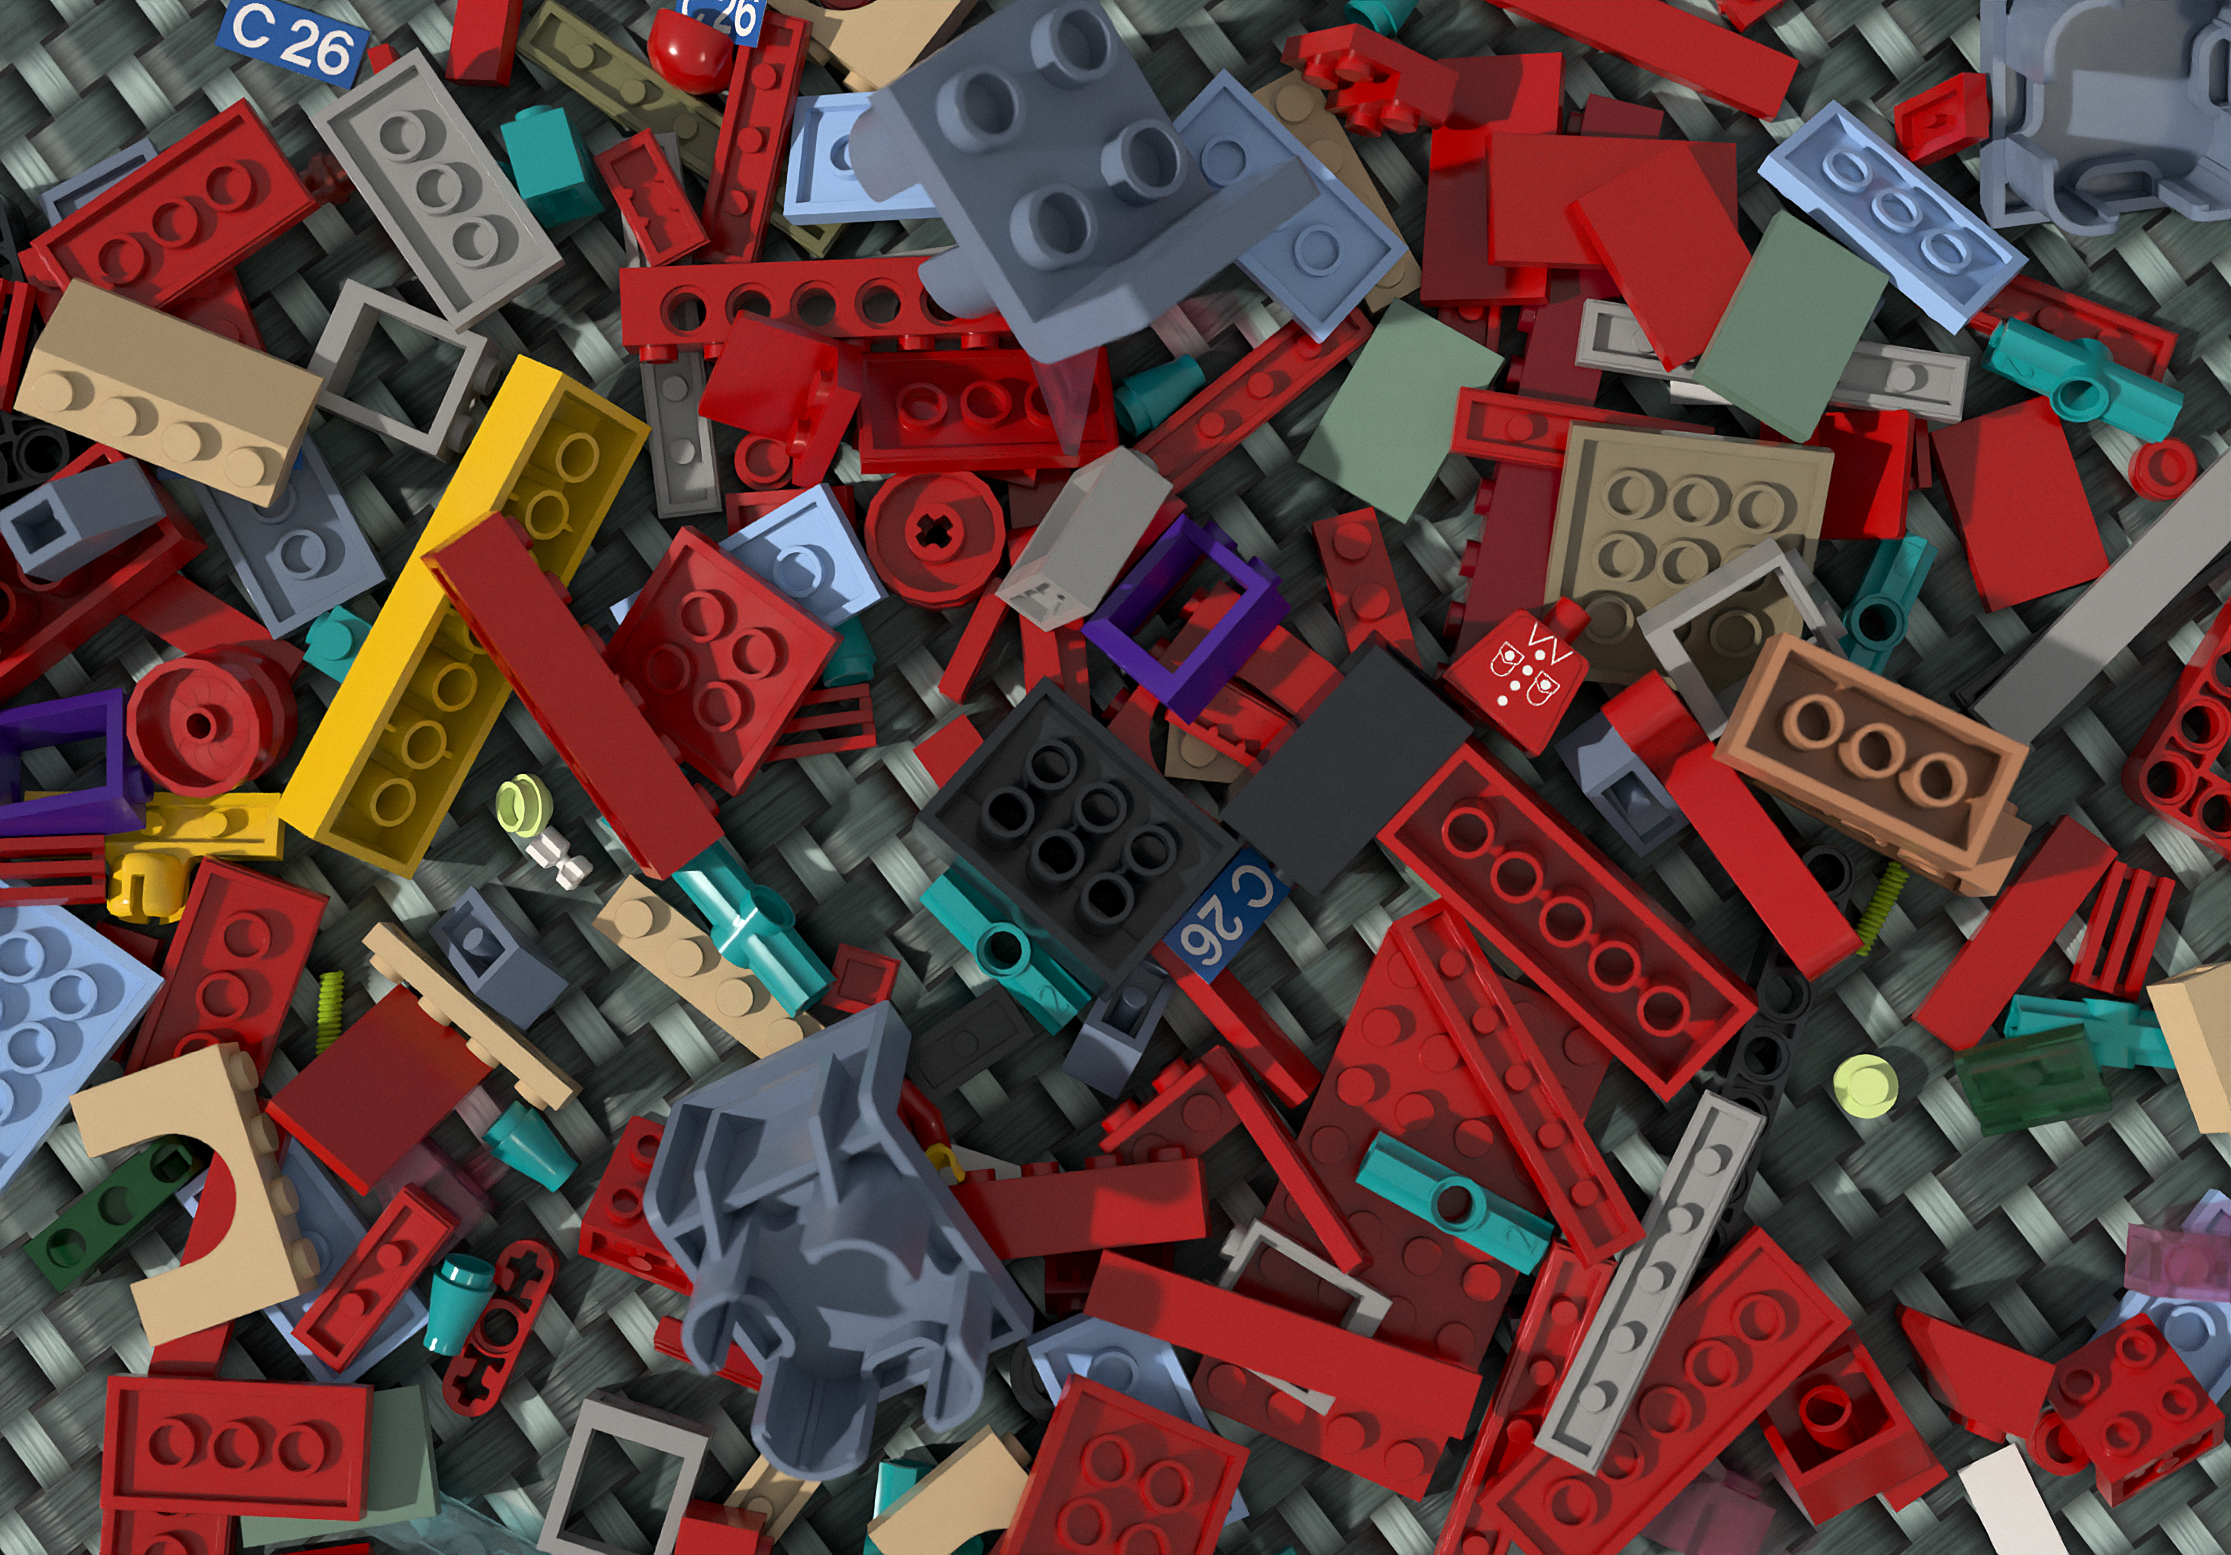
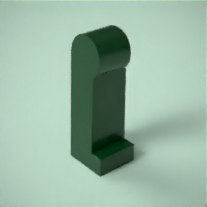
[23,1134,209,1293]

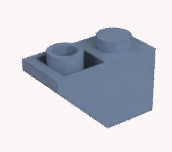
[0,458,168,582]

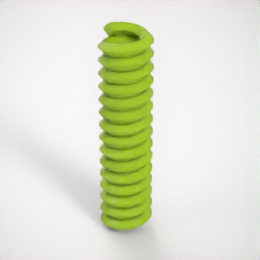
[1854,861,1910,957]
[315,970,345,1056]

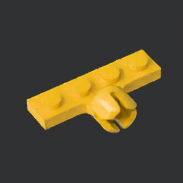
[24,791,286,925]

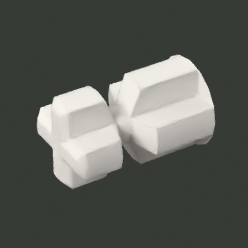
[525,825,593,890]

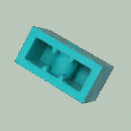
[500,105,606,229]

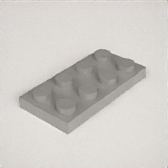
[309,47,566,335]

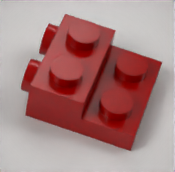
[1280,23,1459,138]

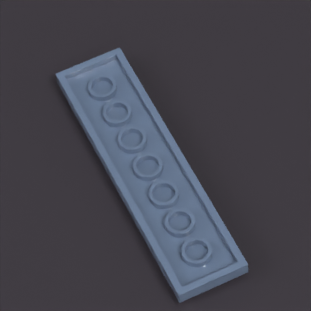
[36,137,392,642]

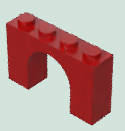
[1101,580,1337,827]

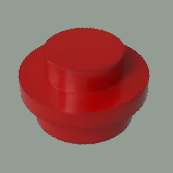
[734,432,793,492]

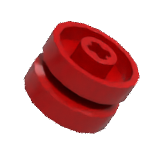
[864,471,1008,612]
[126,644,298,798]

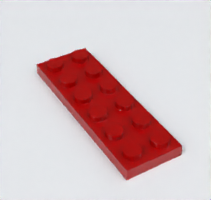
[1475,1225,1853,1555]

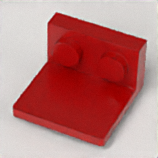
[698,310,863,489]
[1759,410,1916,541]
[1098,1056,1242,1166]
[578,1115,694,1297]
[2045,1313,2225,1509]

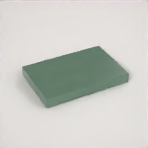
[1691,210,1890,444]
[1297,297,1506,527]
[240,1383,442,1548]

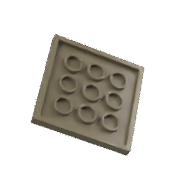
[1542,419,1835,695]

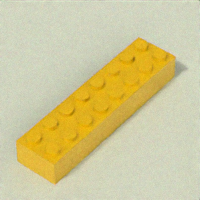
[273,354,652,880]

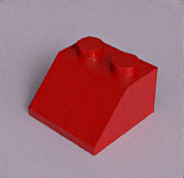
[1894,1302,2056,1444]
[1755,1328,1932,1526]

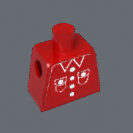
[1436,596,1592,759]

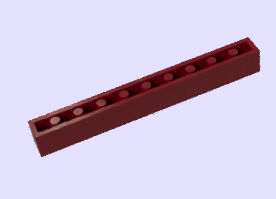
[1432,93,1665,731]

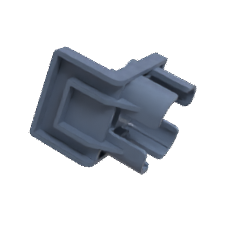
[848,0,1321,364]
[1980,0,2231,237]
[643,1000,1034,1481]

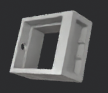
[307,278,502,465]
[995,446,1174,632]
[1636,536,1849,741]
[1202,1215,1392,1416]
[536,1389,717,1555]

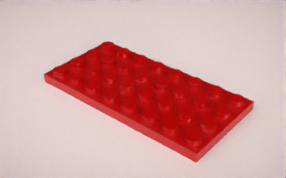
[1190,927,1613,1503]

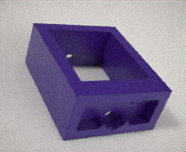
[1080,513,1292,726]
[0,687,154,838]

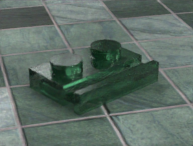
[1954,1023,2113,1138]

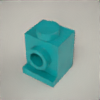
[302,604,374,683]

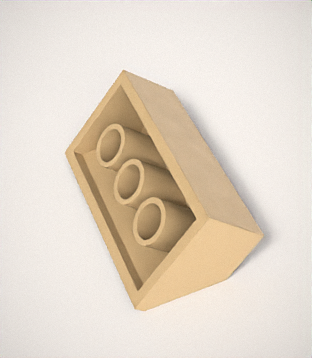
[13,277,325,508]

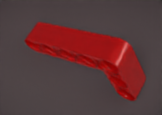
[2121,595,2231,861]
[1601,668,1865,983]

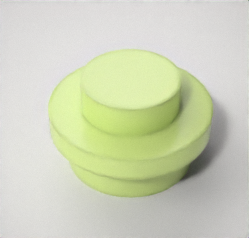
[496,773,553,838]
[1832,1054,1899,1119]

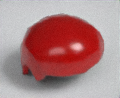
[647,8,736,95]

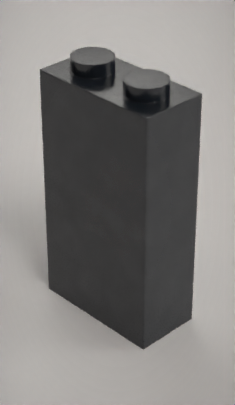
[1218,629,1475,898]

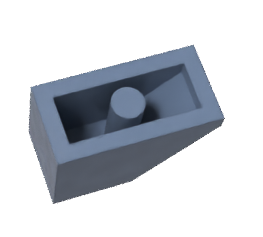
[1553,710,1691,858]
[428,885,569,1031]
[1060,953,1177,1100]

